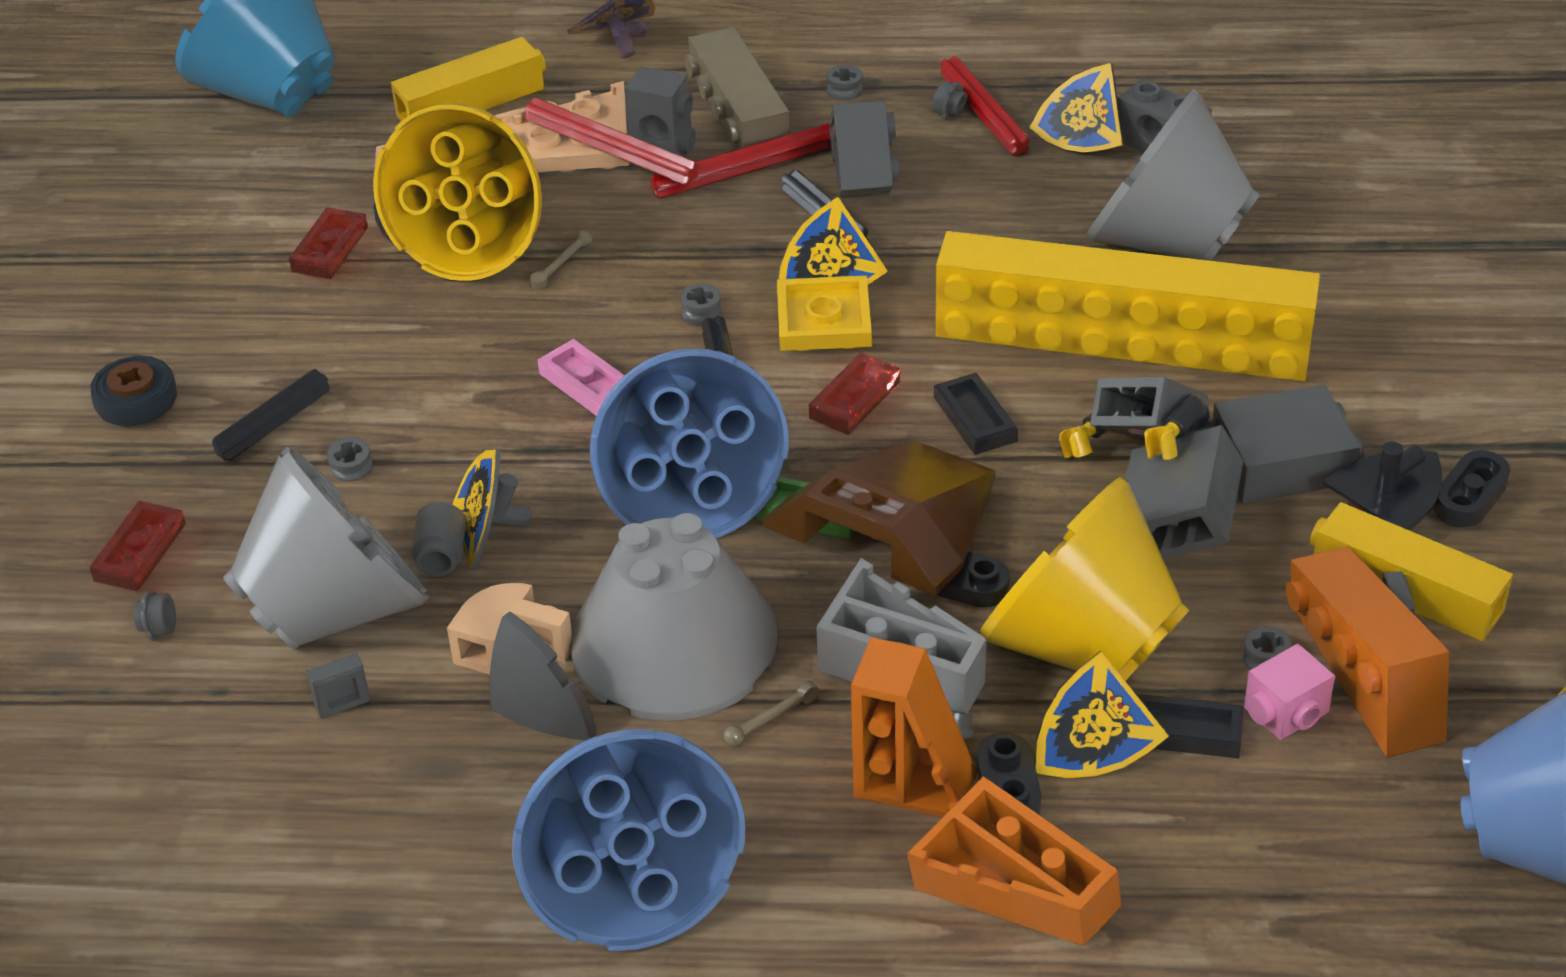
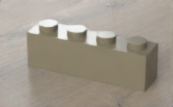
[684,27,790,149]

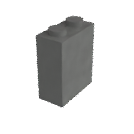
[1211,384,1364,503]
[1125,425,1243,559]

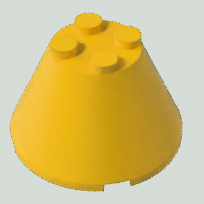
[373,103,542,281]
[980,477,1190,681]

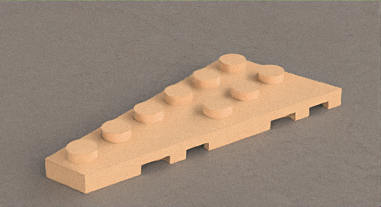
[375,81,630,172]

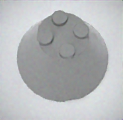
[1086,89,1261,261]
[223,446,430,650]
[570,513,778,721]

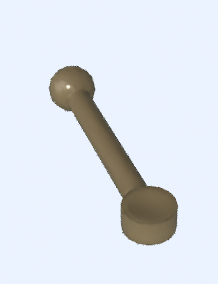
[530,229,593,289]
[723,681,819,746]

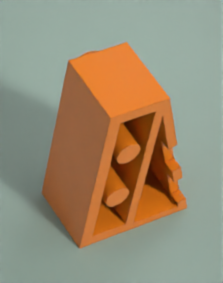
[851,637,978,818]
[907,776,1121,946]

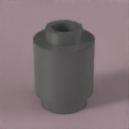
[412,502,466,577]

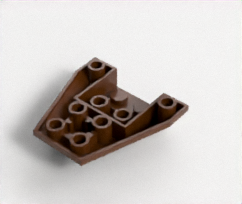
[763,440,996,596]

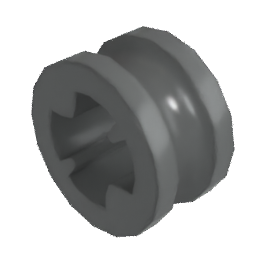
[826,65,863,101]
[680,283,722,326]
[327,437,373,482]
[1243,626,1292,670]

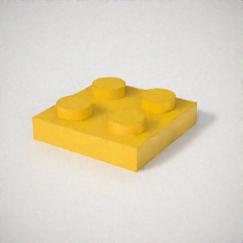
[777,275,872,351]

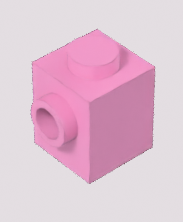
[1244,643,1335,740]

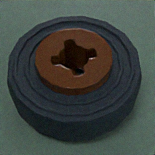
[90,356,177,426]

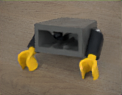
[1059,377,1212,460]

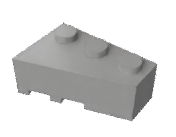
[816,558,986,713]

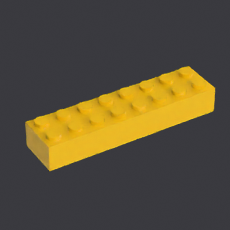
[936,231,1320,382]

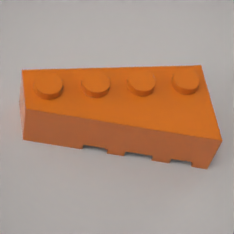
[1286,546,1449,758]

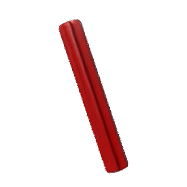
[940,56,1030,156]

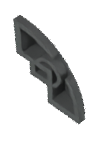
[489,611,597,740]

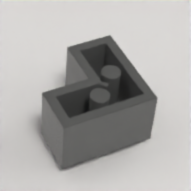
[829,100,899,197]

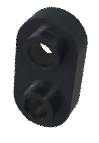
[1434,450,1510,527]
[923,551,1010,607]
[977,733,1041,815]

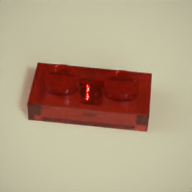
[289,207,368,279]
[808,352,900,435]
[89,501,186,591]

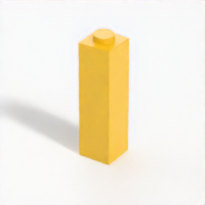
[391,37,546,121]
[1310,502,1513,642]

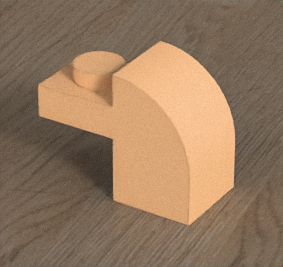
[447,583,573,675]

